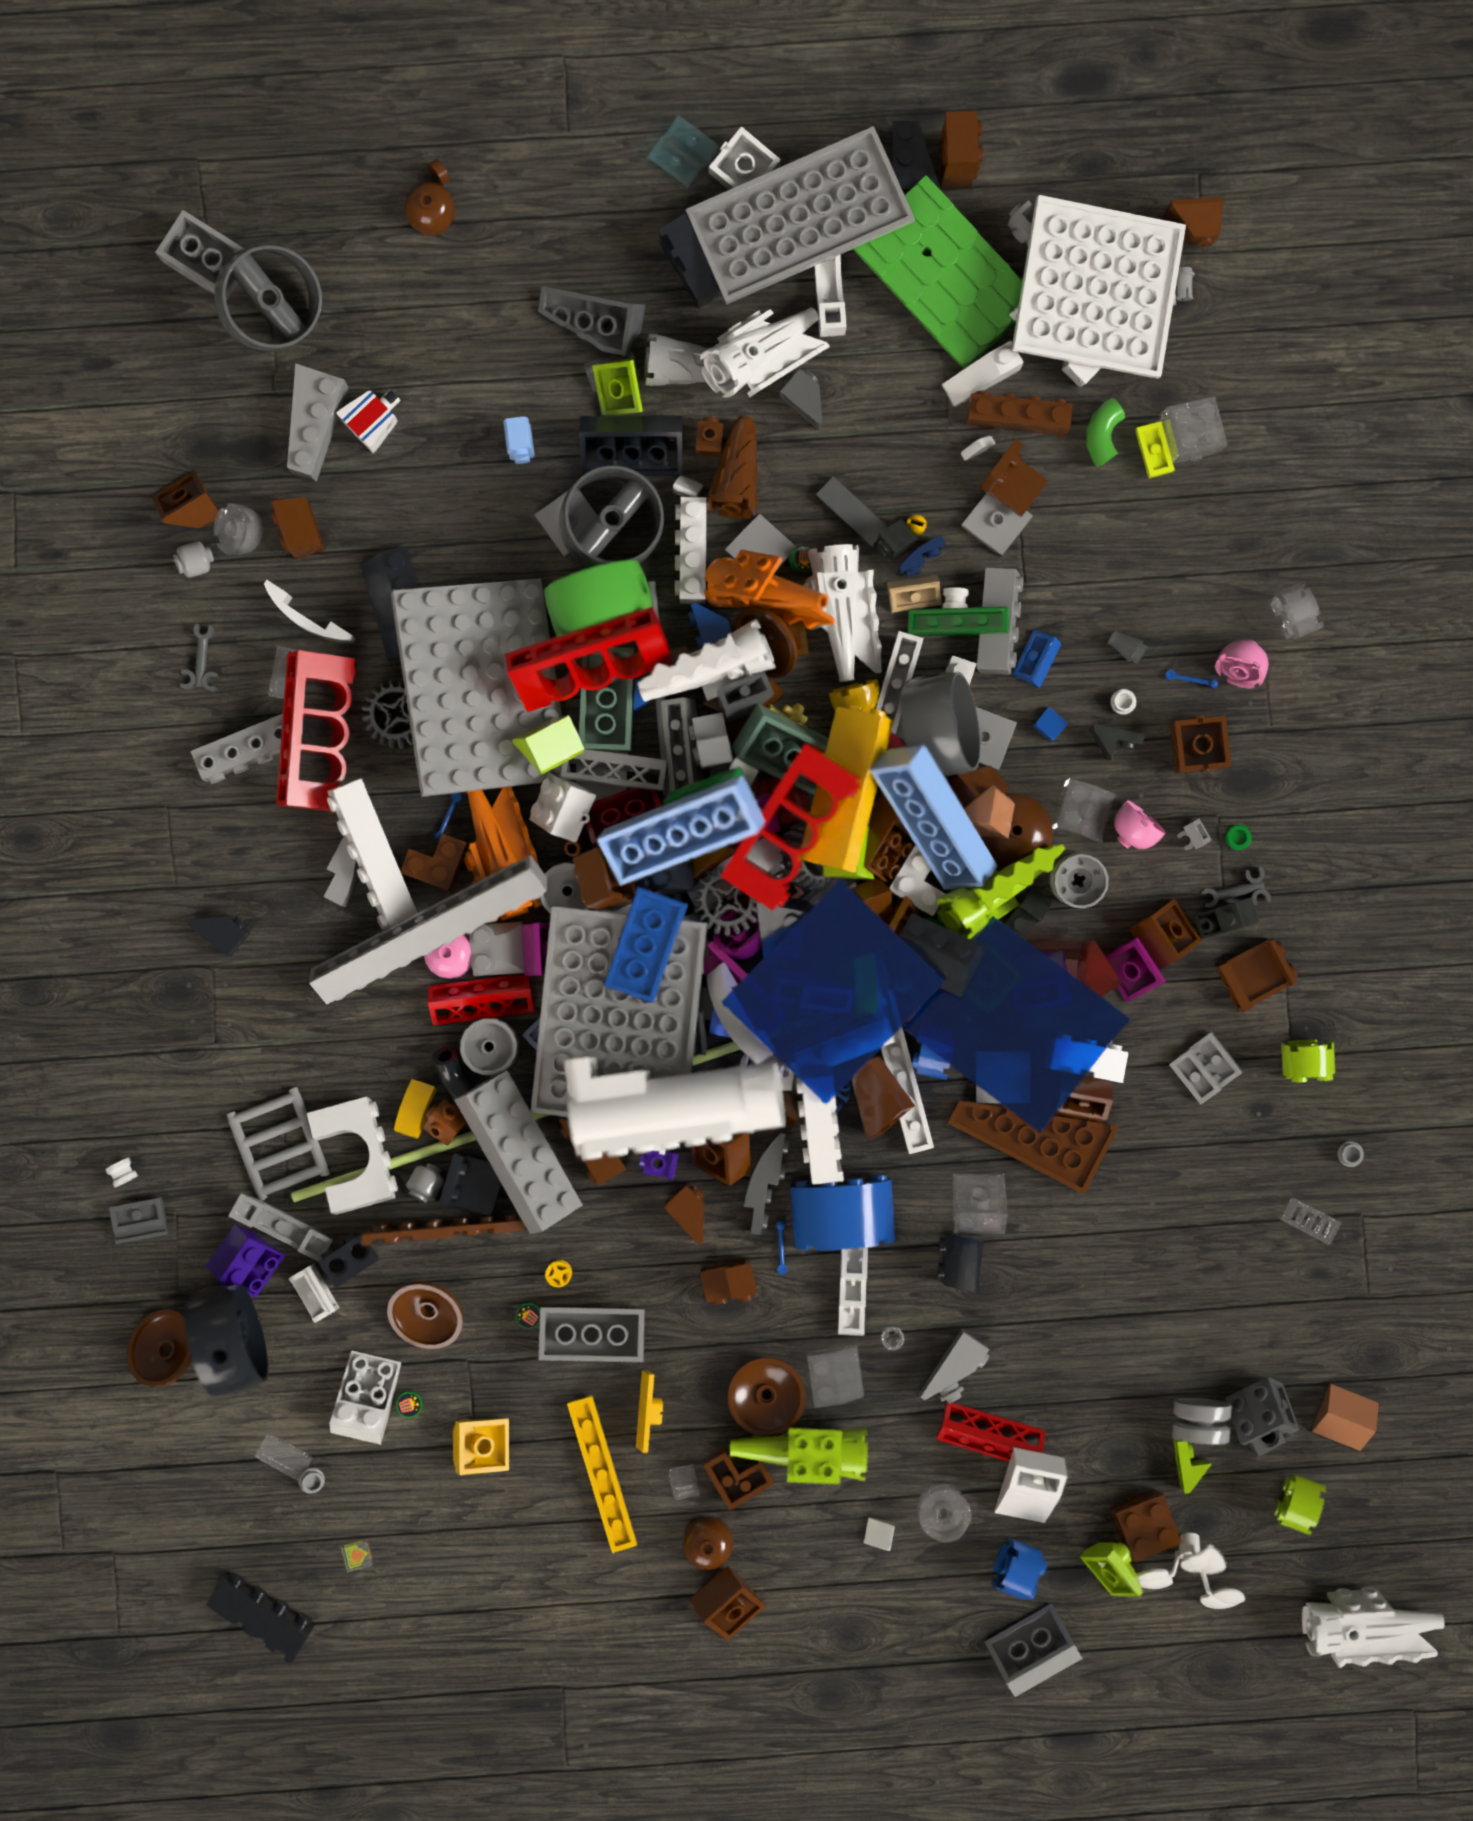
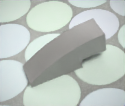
[324,835,359,907]

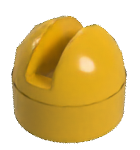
[906,514,927,536]

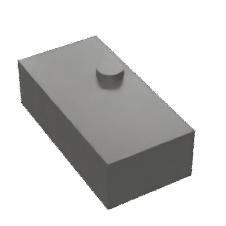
[539,1307,645,1362]

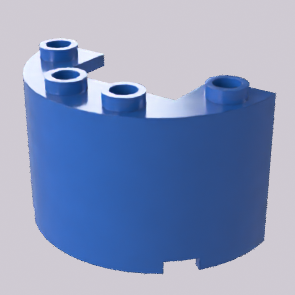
[790,1175,896,1250]

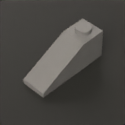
[919,1329,989,1400]

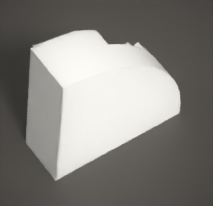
[961,436,995,461]

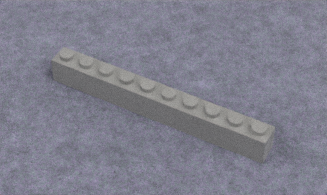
[309,855,547,1004]

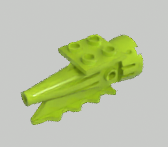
[936,844,1065,939]
[730,1427,867,1484]

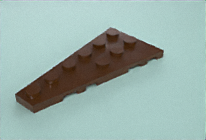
[947,1100,1119,1194]

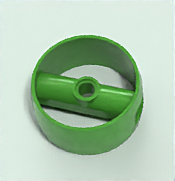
[544,560,653,637]

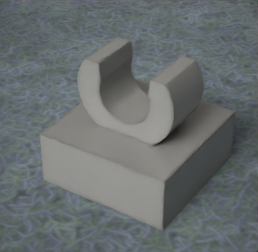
[1177,818,1211,850]

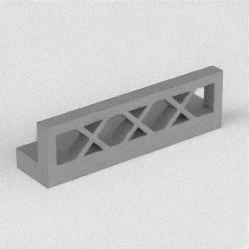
[561,749,667,792]

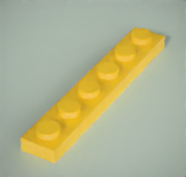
[567,1395,637,1553]

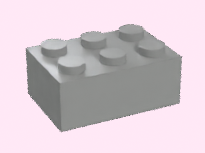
[155,210,244,301]

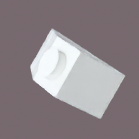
[942,341,1024,407]

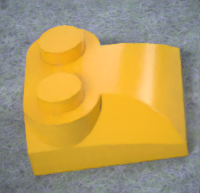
[453,1418,509,1475]

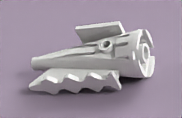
[700,308,830,398]
[803,544,882,682]
[638,619,776,702]
[1302,1587,1444,1668]

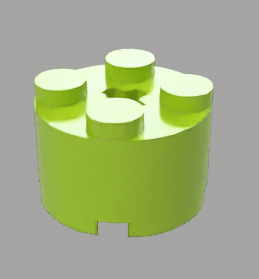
[1281,1039,1335,1083]
[1274,1474,1326,1535]

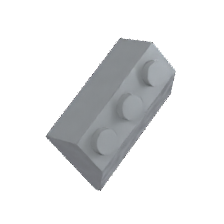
[985,1604,1082,1697]

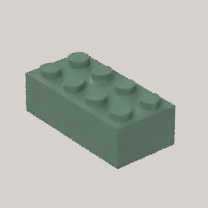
[579,647,635,753]
[732,703,829,795]

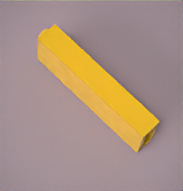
[800,704,894,873]

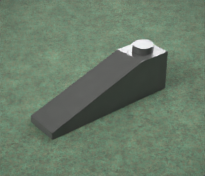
[538,286,645,356]

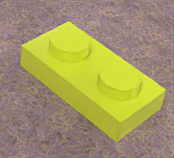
[1135,421,1175,478]

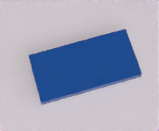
[604,887,688,1003]

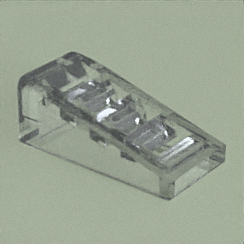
[1280,1197,1341,1245]

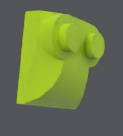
[1080,1542,1143,1597]

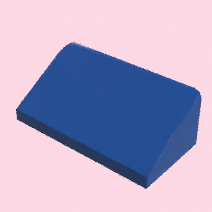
[1012,629,1061,688]

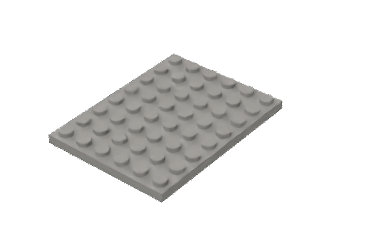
[391,578,571,797]
[531,906,707,1117]

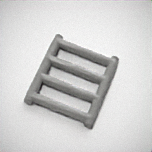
[226,1087,330,1201]

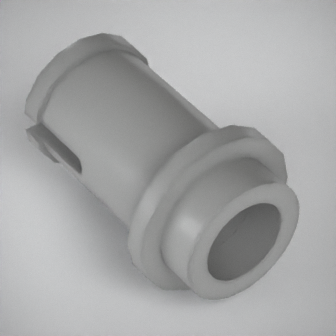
[1176,267,1195,301]

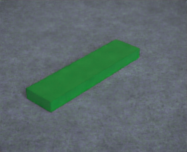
[908,606,1010,636]

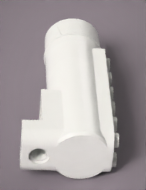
[564,1057,785,1160]

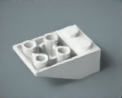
[330,1350,401,1445]
[994,1448,1067,1523]

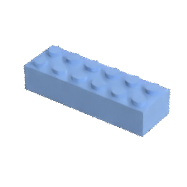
[870,745,997,889]
[597,775,765,885]

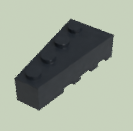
[206,1572,316,1665]

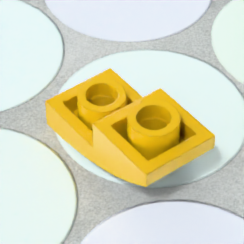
[394,1079,437,1139]

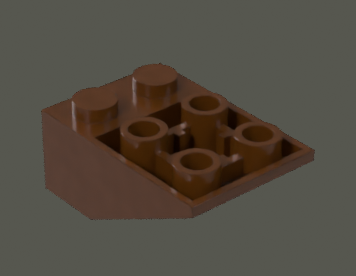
[864,791,915,885]

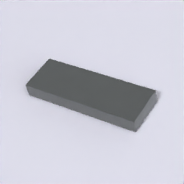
[816,476,887,547]

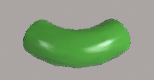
[1086,397,1125,468]

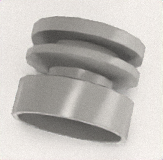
[1049,853,1109,908]

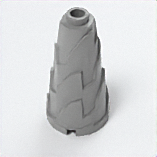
[644,334,709,386]

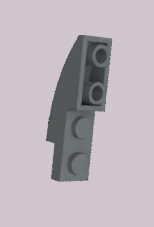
[744,1132,789,1235]

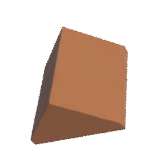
[963,785,1015,839]
[1311,1383,1379,1451]

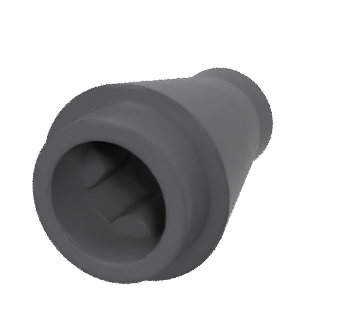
[1108,630,1148,664]

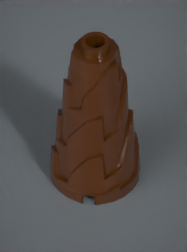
[706,416,757,519]

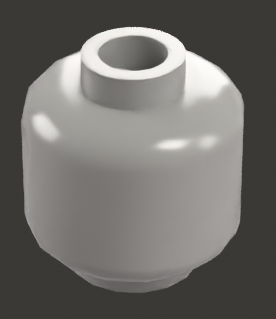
[173,541,214,578]
[406,1163,445,1204]

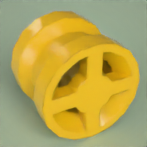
[545,1260,572,1288]

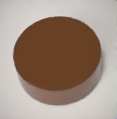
[428,159,450,186]

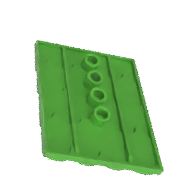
[854,175,1023,370]

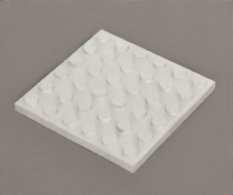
[1011,195,1186,379]

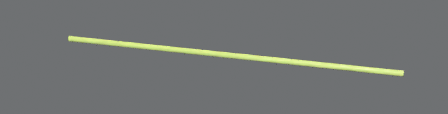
[291,1011,846,1202]

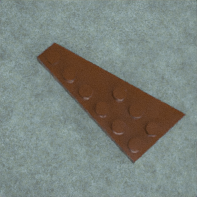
[362,1214,527,1245]

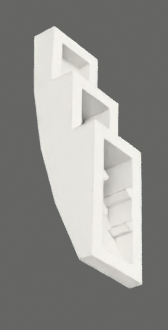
[838,1247,868,1336]

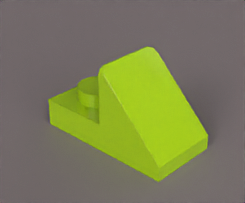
[1173,1438,1211,1494]

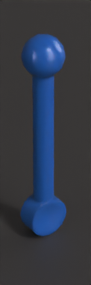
[1165,670,1218,689]
[434,793,462,842]
[775,1220,787,1274]

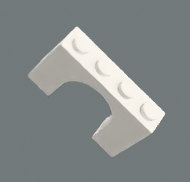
[307,1097,398,1215]

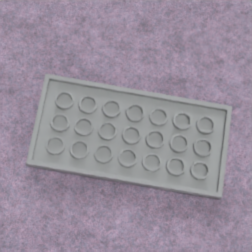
[685,126,915,305]

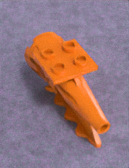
[704,550,836,629]
[464,787,541,922]

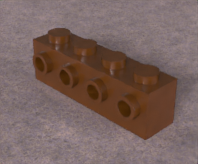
[966,391,1073,436]

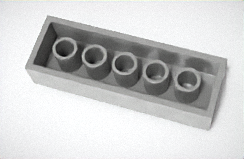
[454,1071,582,1234]

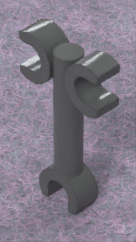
[180,624,219,692]
[1200,867,1271,908]

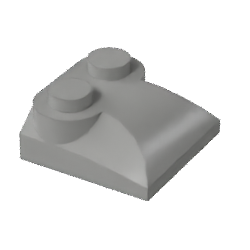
[469,922,524,976]

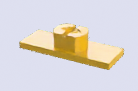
[636,1370,663,1453]

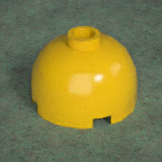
[828,679,881,713]

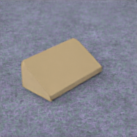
[887,575,942,613]

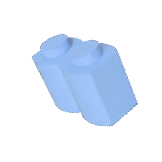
[503,416,535,464]

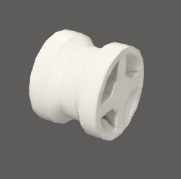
[942,588,969,609]
[105,1158,138,1188]

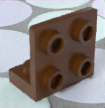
[980,439,1048,517]

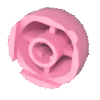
[1215,640,1269,689]
[1114,800,1165,849]
[424,934,471,979]

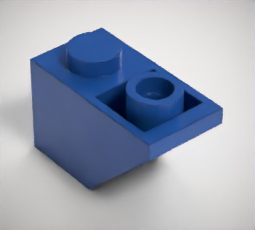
[688,603,733,650]

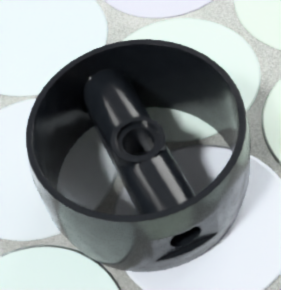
[184,1284,269,1397]

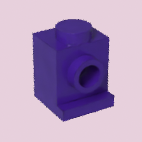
[639,1150,679,1180]

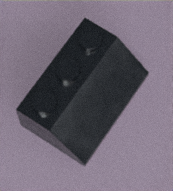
[893,913,985,998]

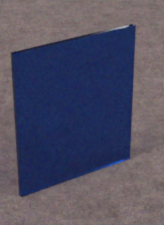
[721,880,945,1105]
[904,916,1130,1134]

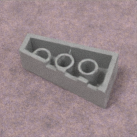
[287,363,348,482]

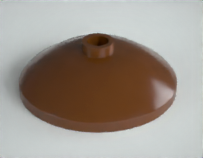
[732,607,797,678]
[980,794,1053,869]
[387,1282,464,1349]
[127,1309,192,1388]
[728,1357,806,1436]

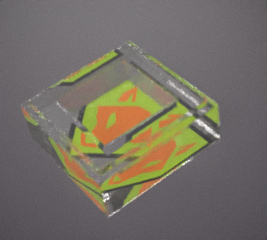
[341,1539,373,1573]

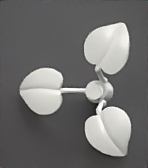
[1136,1533,1245,1609]

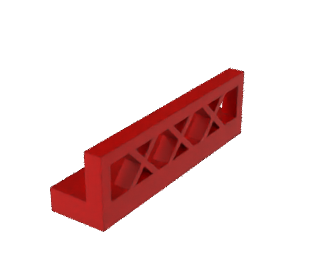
[428,973,534,1026]
[936,1402,1046,1462]

